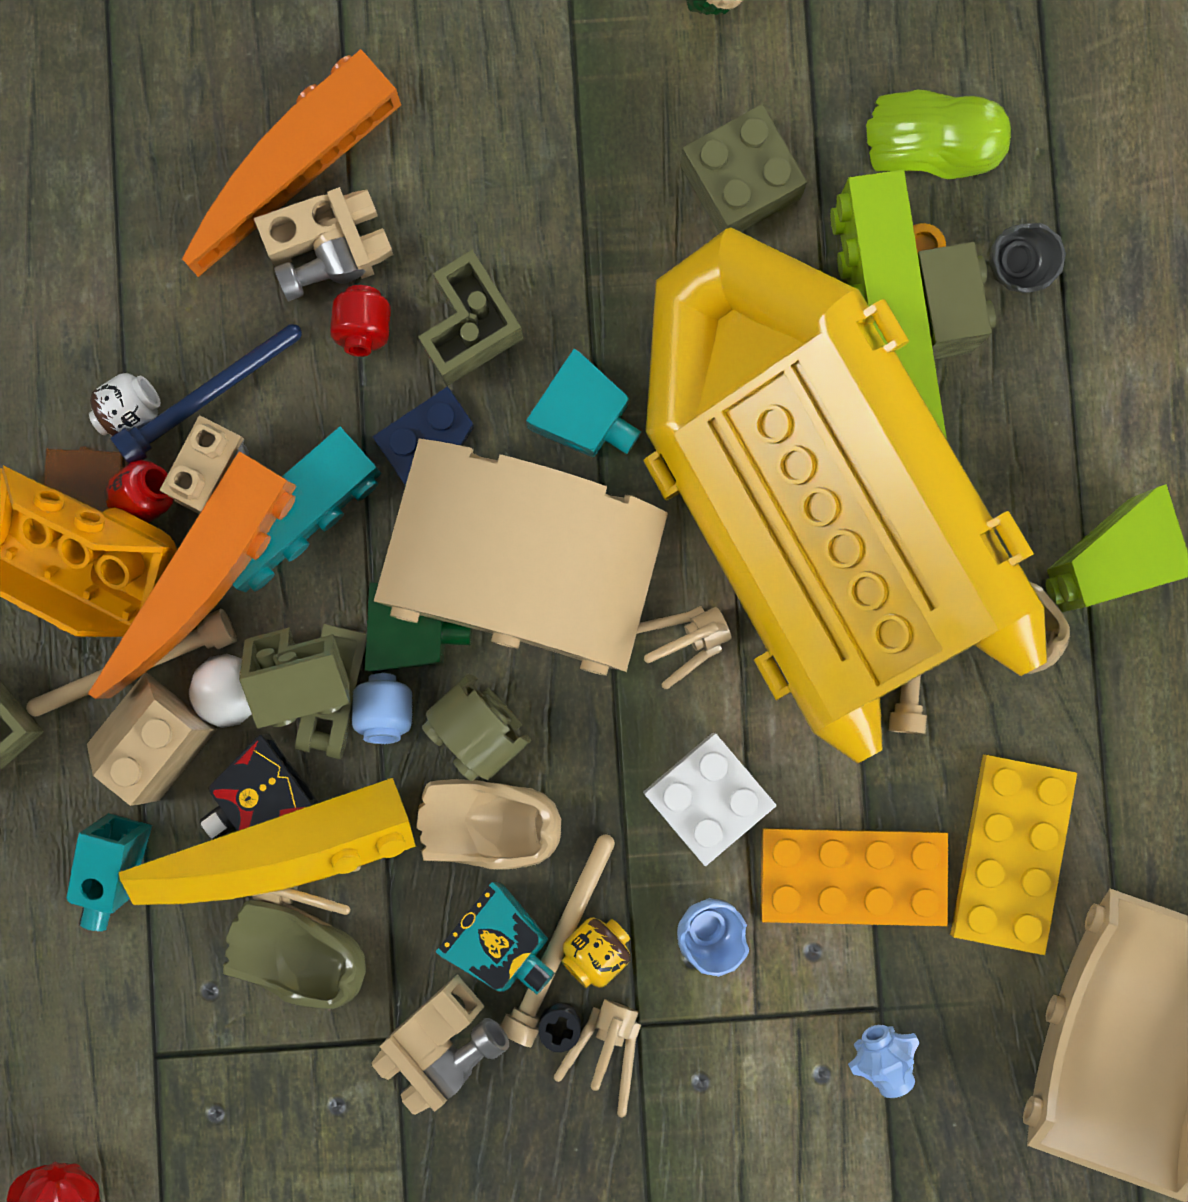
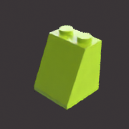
[1046,484,1188,612]

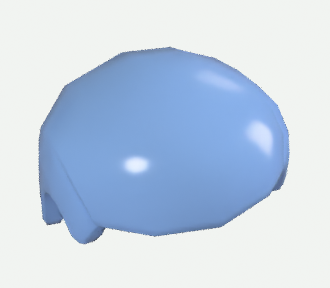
[677,898,749,977]

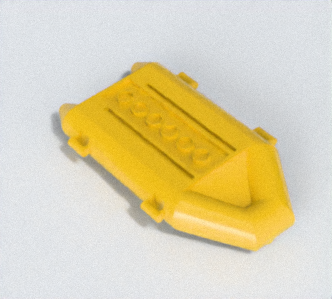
[643,227,1047,764]

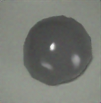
[989,223,1066,293]

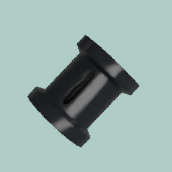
[538,1002,581,1053]

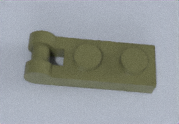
[295,624,367,760]

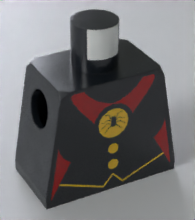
[200,734,319,840]

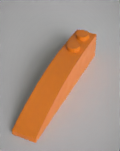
[182,49,401,277]
[88,451,296,699]

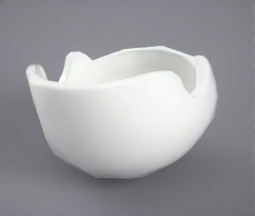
[189,654,252,728]

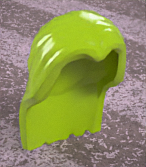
[866,89,1011,179]

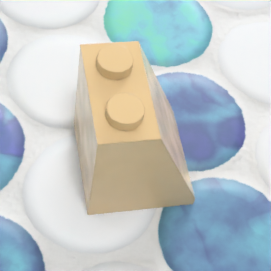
[87,672,217,806]

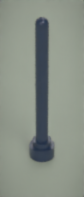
[110,324,302,464]

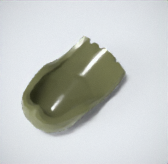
[223,900,366,1009]

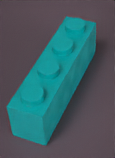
[233,426,382,592]

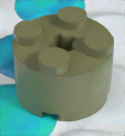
[422,673,531,781]

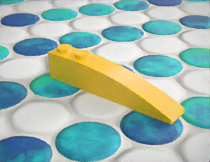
[118,778,416,905]

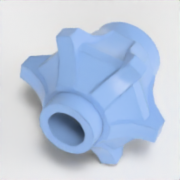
[848,1025,919,1098]

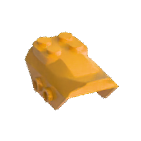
[0,465,177,637]

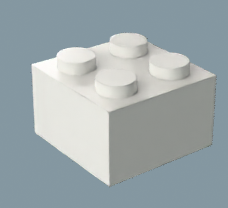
[643,733,777,867]

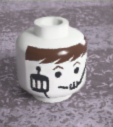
[89,373,161,436]

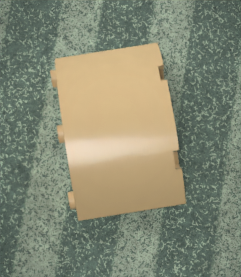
[374,438,668,676]
[1023,888,1188,1202]

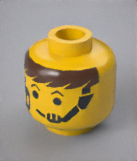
[561,917,631,988]

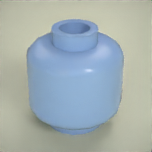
[352,673,412,744]

